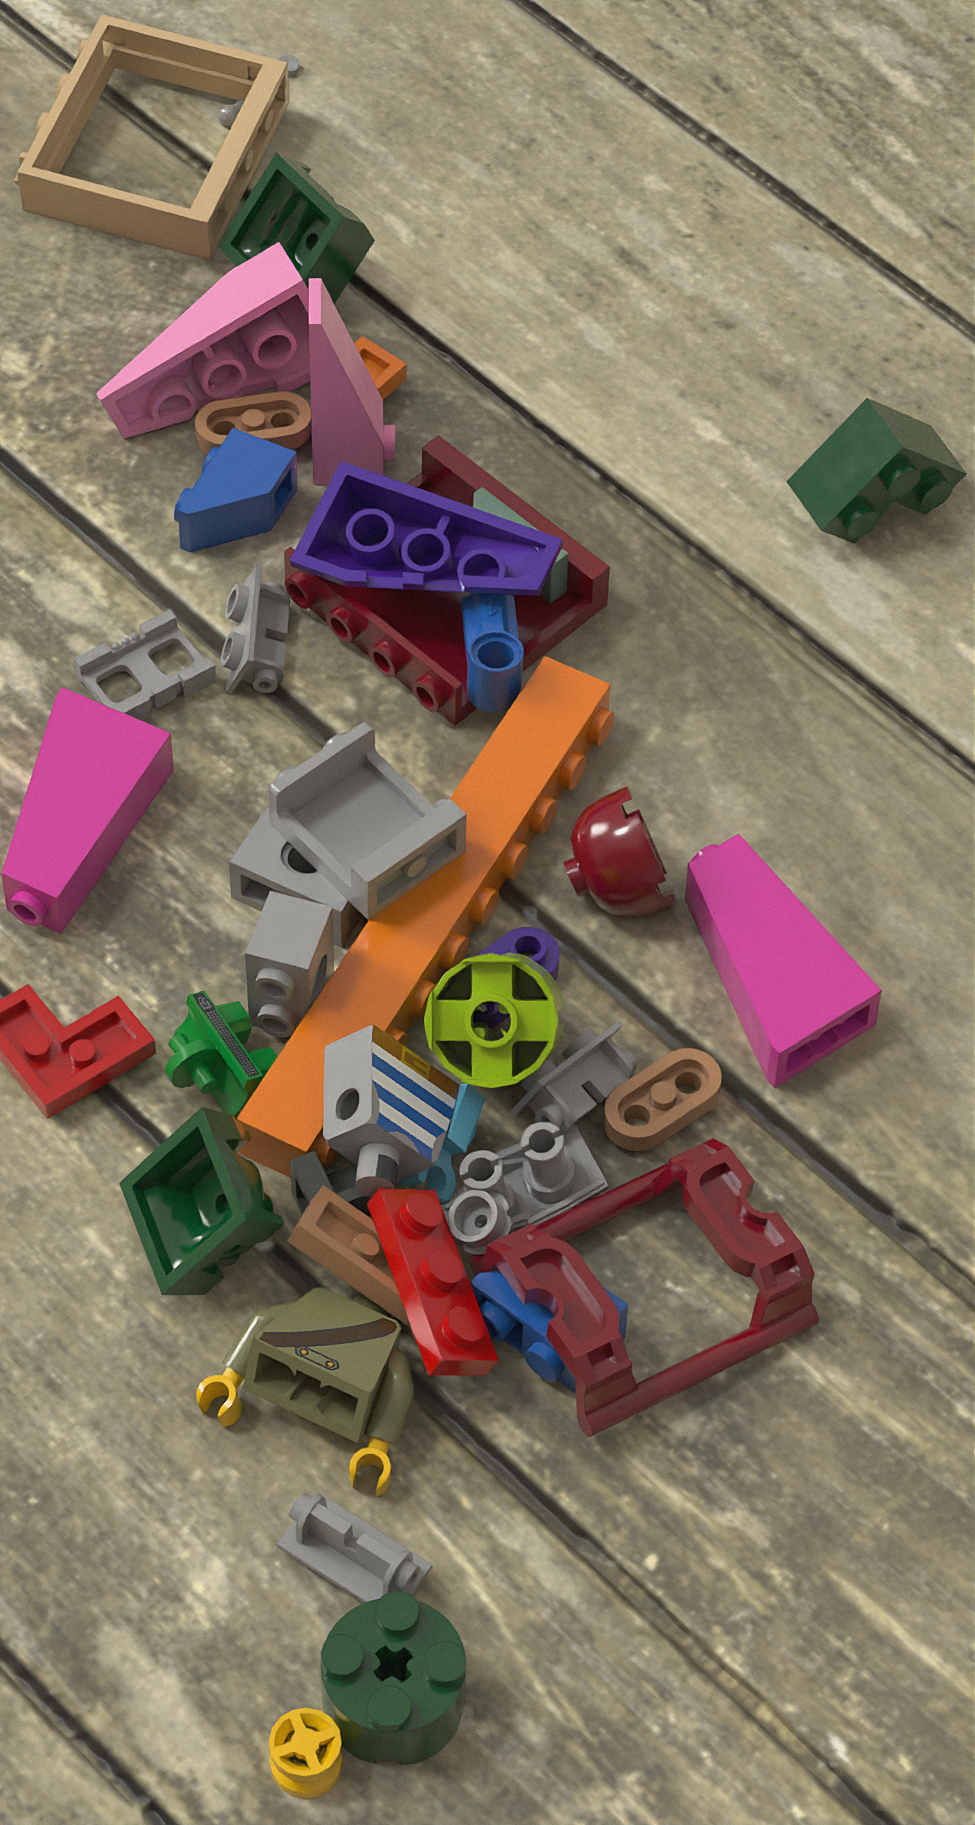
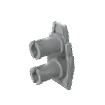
[441,1122,609,1232]

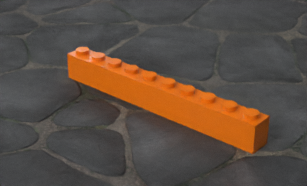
[236,656,615,1178]

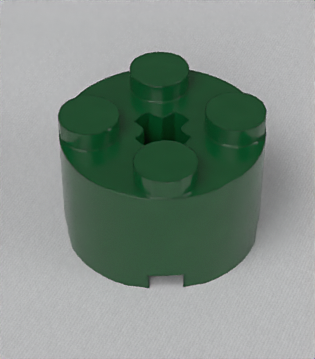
[321,1591,466,1765]

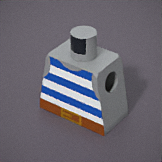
[323,1024,460,1198]

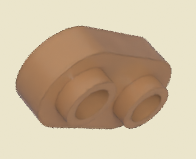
[195,391,312,455]
[603,1048,722,1151]

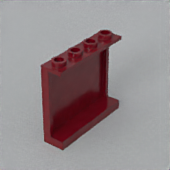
[284,435,610,726]

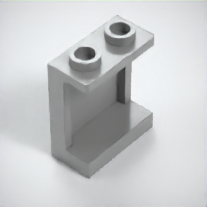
[268,722,467,920]

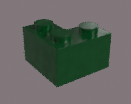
[786,398,967,543]

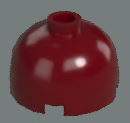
[563,786,678,918]

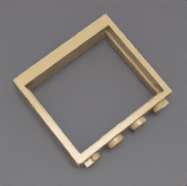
[14,14,290,260]

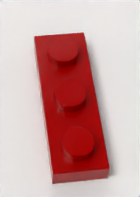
[367,1188,499,1376]

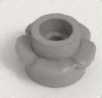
[448,1190,513,1255]

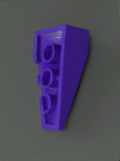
[289,461,563,596]

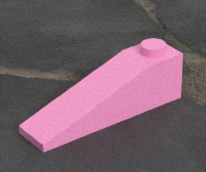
[96,242,310,439]
[309,278,395,485]

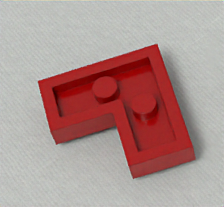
[0,984,156,1119]

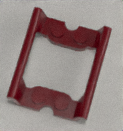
[469,1138,819,1437]

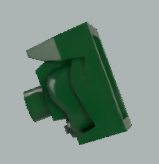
[218,152,375,304]
[119,1107,284,1295]

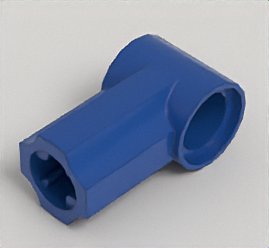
[461,593,524,713]

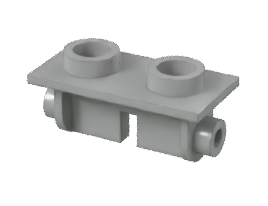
[220,564,290,695]
[510,1020,637,1133]
[277,1492,433,1603]

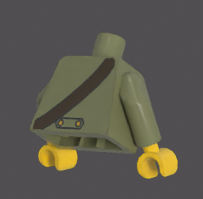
[196,1288,414,1496]

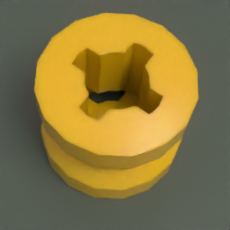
[269,1708,342,1799]

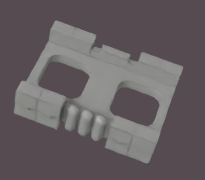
[74,609,216,721]

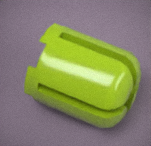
[424,952,564,1088]

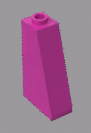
[1,687,174,934]
[684,834,882,1088]

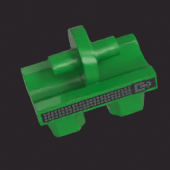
[165,990,278,1119]

